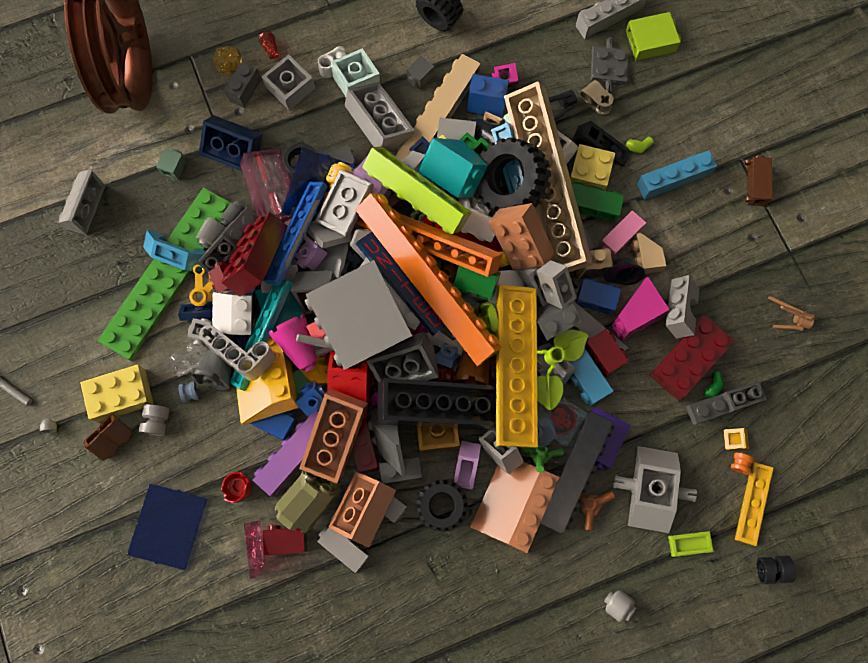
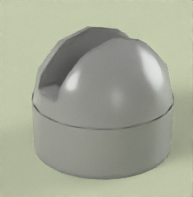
[40,418,57,433]

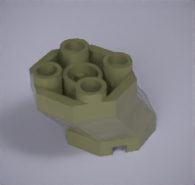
[275,471,342,533]

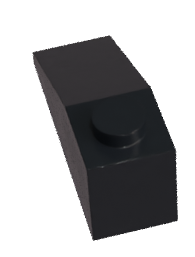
[572,121,631,167]

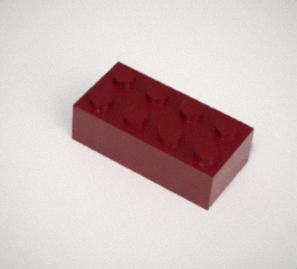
[221,212,287,296]
[649,315,734,401]

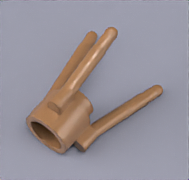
[768,296,815,331]

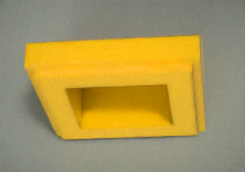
[724,428,749,450]

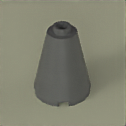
[191,335,233,391]

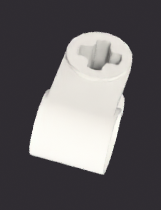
[318,46,347,78]

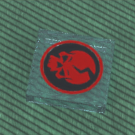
[550,397,588,447]

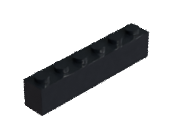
[540,410,615,534]

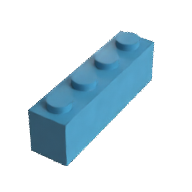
[637,150,717,200]
[548,328,613,407]

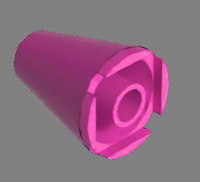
[269,314,318,372]

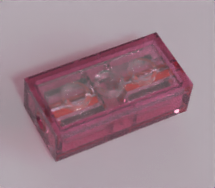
[240,148,298,223]

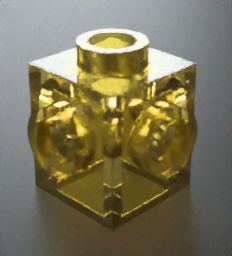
[213,46,242,74]

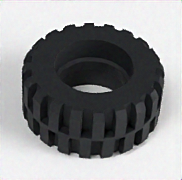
[476,137,551,211]

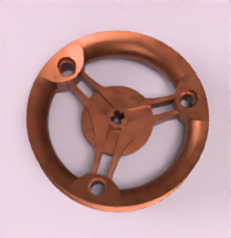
[64,0,152,114]

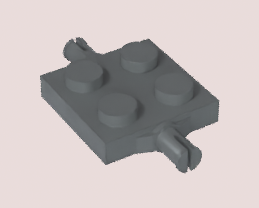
[591,37,628,94]

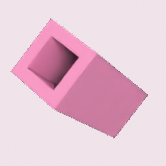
[599,210,646,259]

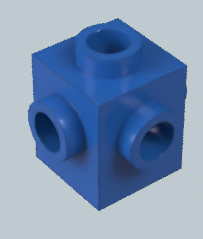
[295,381,327,417]

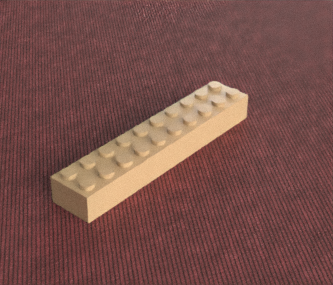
[504,81,593,272]

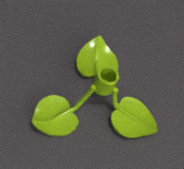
[537,330,588,410]

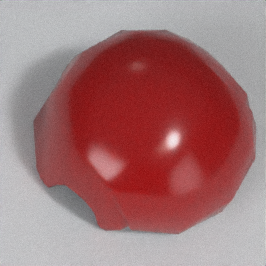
[221,472,252,503]

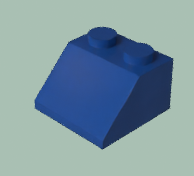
[467,74,509,118]

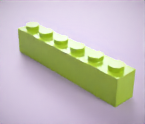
[362,146,472,234]

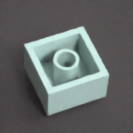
[331,48,380,97]

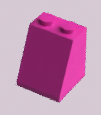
[612,277,669,341]

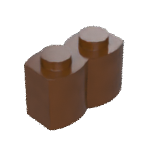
[83,414,132,461]

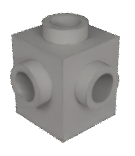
[187,318,214,347]

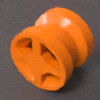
[730,453,755,475]

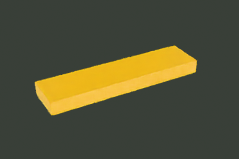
[735,462,774,546]

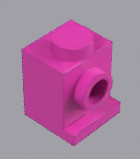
[492,63,519,85]

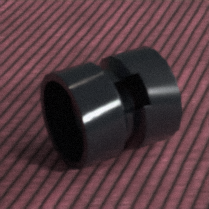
[756,555,795,585]

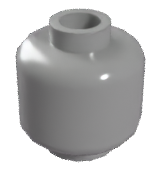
[604,590,637,622]

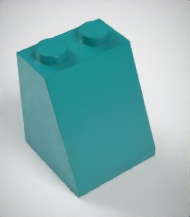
[418,138,488,198]

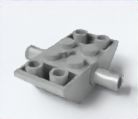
[613,446,697,533]

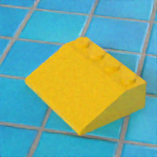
[234,331,299,425]

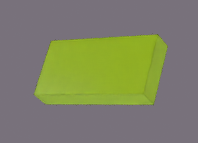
[668,531,714,557]

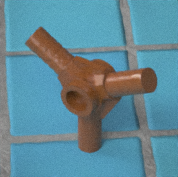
[579,491,615,531]

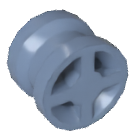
[178,381,200,403]

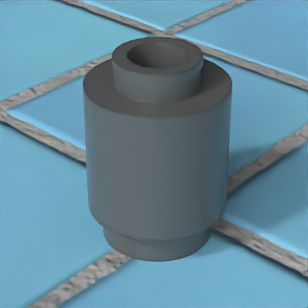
[220,201,245,227]

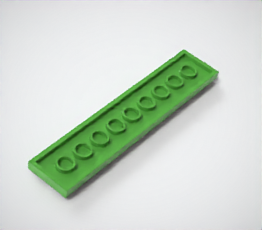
[97,187,232,361]

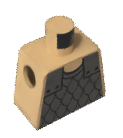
[576,249,613,279]

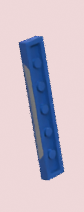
[263,182,327,285]

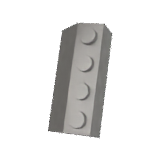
[345,82,415,152]

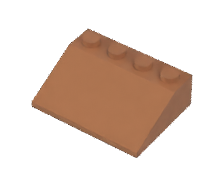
[470,462,560,553]

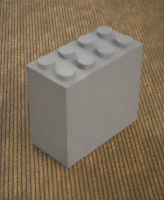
[305,260,412,370]

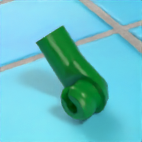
[704,371,724,398]

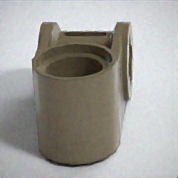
[580,80,614,116]

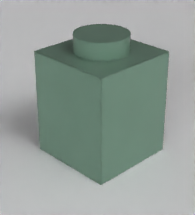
[156,148,187,181]

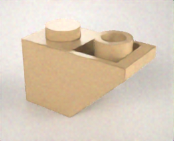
[631,233,666,274]

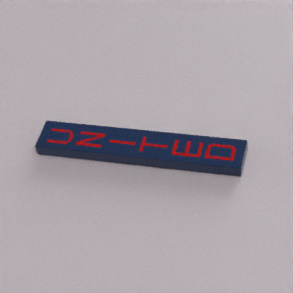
[356,232,446,336]

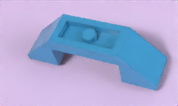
[143,229,206,272]

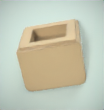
[483,112,503,125]

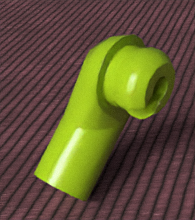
[626,136,654,153]

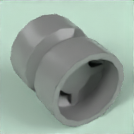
[138,404,170,436]

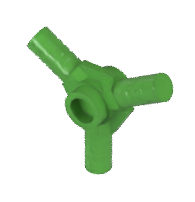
[517,445,564,473]

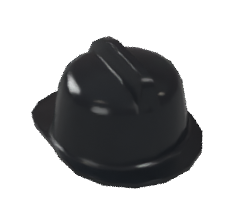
[603,257,645,285]

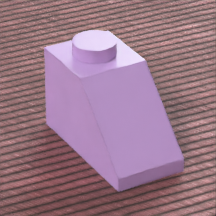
[454,441,481,490]

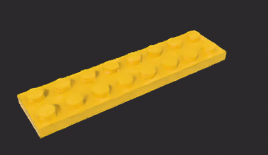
[496,284,538,448]

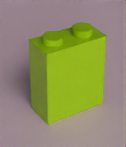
[626,12,681,61]

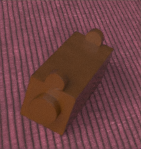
[745,156,773,206]

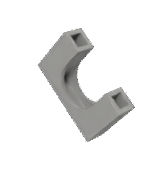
[317,496,407,573]

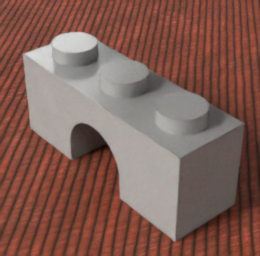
[666,275,700,339]

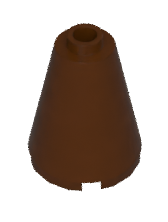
[452,350,491,385]

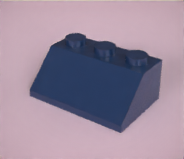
[199,115,263,173]

